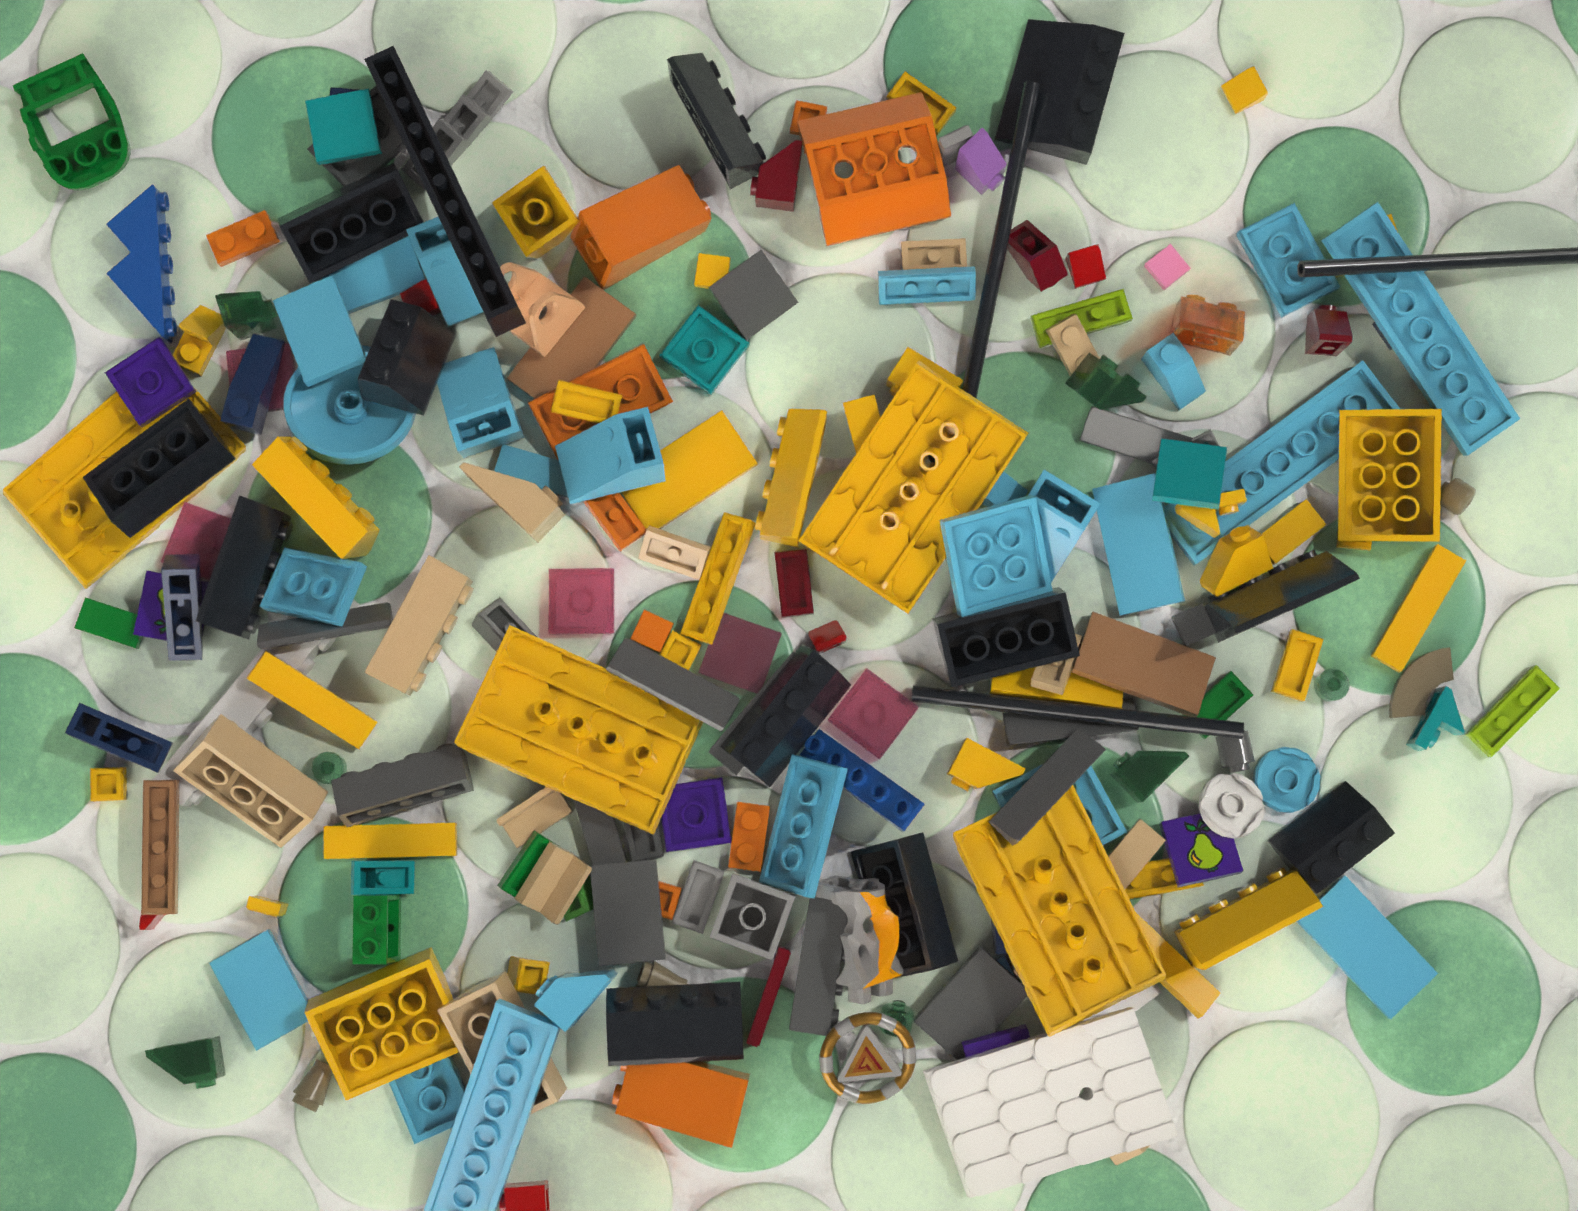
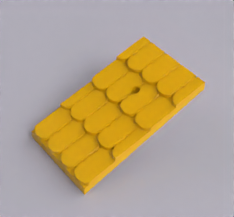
[798,361,1029,614]
[3,389,246,589]
[454,625,703,835]
[953,785,1166,1037]

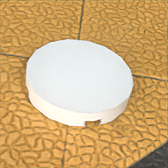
[1199,773,1265,839]

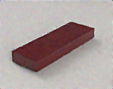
[746,946,791,1047]

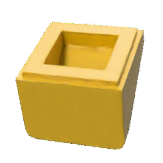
[1221,66,1268,114]
[507,956,550,994]

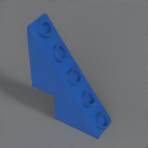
[106,184,177,343]
[800,729,925,832]

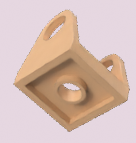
[500,262,585,357]

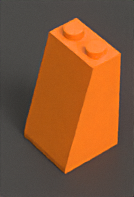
[570,165,712,290]
[612,1062,750,1148]

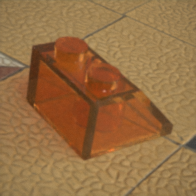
[1169,295,1245,356]

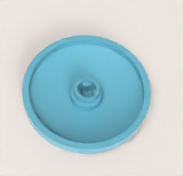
[283,345,416,465]

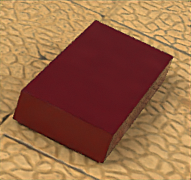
[774,549,814,618]

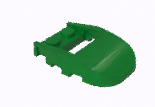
[13,53,131,191]

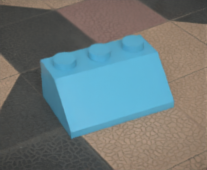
[534,969,618,1032]

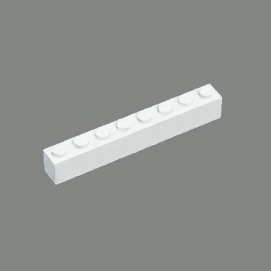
[153,600,359,807]

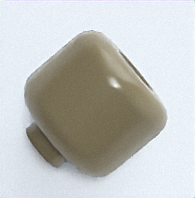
[1440,478,1476,515]

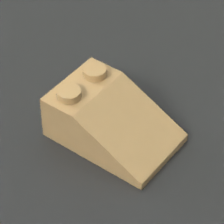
[459,462,565,543]

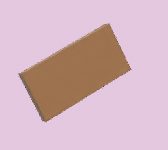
[507,276,636,399]
[1071,612,1216,717]

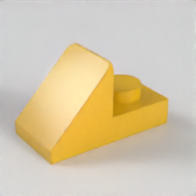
[173,305,231,376]
[1174,489,1247,538]

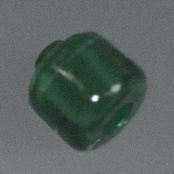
[1314,668,1350,702]
[311,751,347,785]
[879,1000,914,1037]

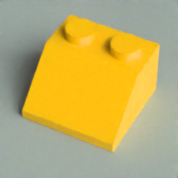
[492,166,580,259]

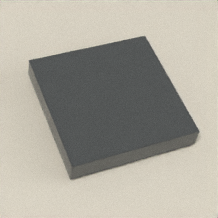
[708,250,799,340]

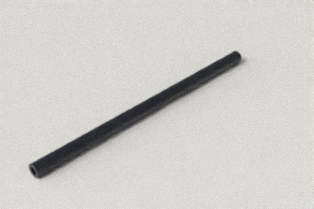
[962,81,1040,399]
[1297,247,1578,277]
[912,685,1244,739]

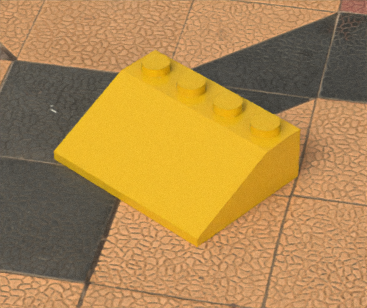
[1338,409,1442,542]
[304,947,459,1100]

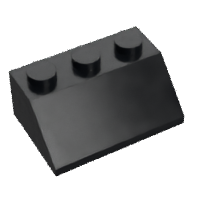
[358,299,456,416]
[1268,781,1395,894]

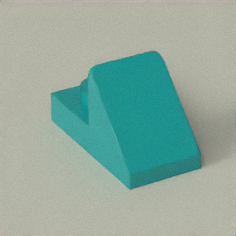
[1406,686,1465,751]
[351,861,415,895]

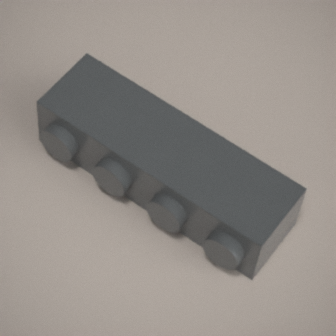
[331,744,474,827]
[789,897,848,1036]

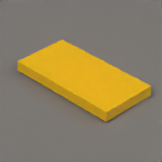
[621,410,758,530]

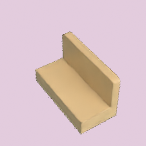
[496,787,573,848]
[515,841,592,925]

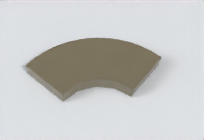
[1389,647,1454,718]

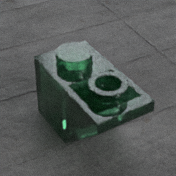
[1065,352,1147,410]

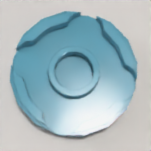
[1253,747,1320,813]

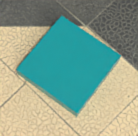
[305,88,382,165]
[659,305,750,395]
[1152,438,1227,510]

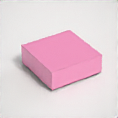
[1144,244,1191,290]

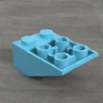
[406,217,483,327]
[437,347,525,458]
[555,407,666,504]
[1028,470,1101,583]

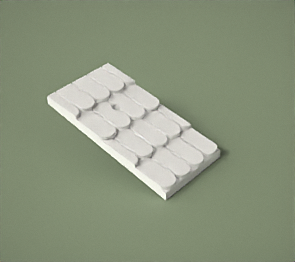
[923,1007,1178,1198]

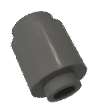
[1215,730,1255,773]

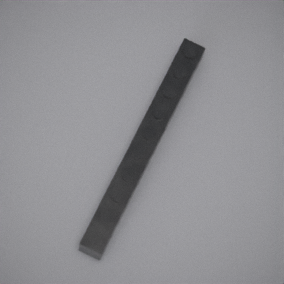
[364,46,526,337]

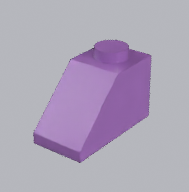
[955,127,1007,195]

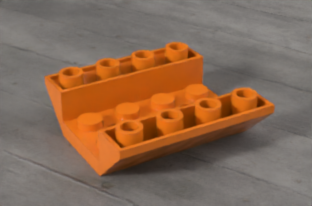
[797,92,951,246]

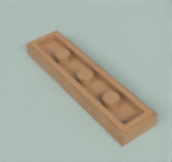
[141,780,180,915]

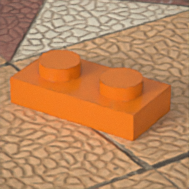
[206,210,280,267]
[583,493,646,552]
[728,802,770,872]

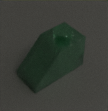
[215,291,278,341]
[1110,751,1190,803]
[145,1036,226,1089]

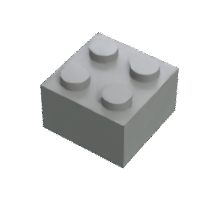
[710,873,796,960]

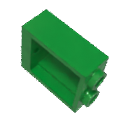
[352,894,401,965]

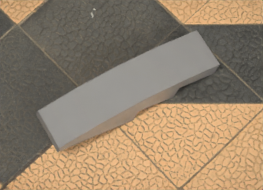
[401,70,513,190]

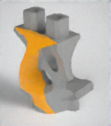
[815,876,903,1004]

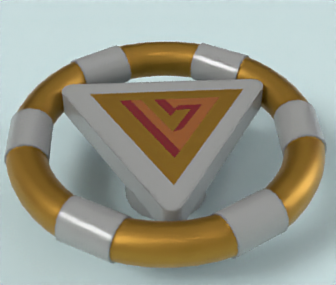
[819,1012,916,1104]

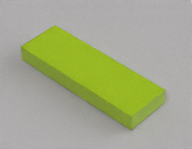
[1030,289,1133,348]
[1465,665,1560,757]

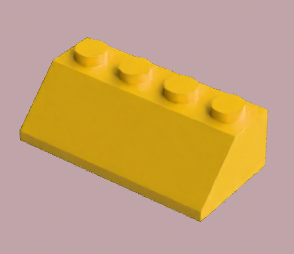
[755,409,827,548]
[252,436,380,559]
[1174,867,1323,970]

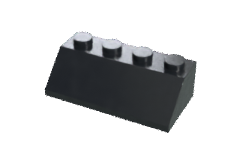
[667,53,766,190]
[278,163,423,283]
[83,398,236,538]
[195,495,293,640]
[932,587,1080,687]
[720,644,851,787]
[851,832,958,978]
[606,982,744,1066]

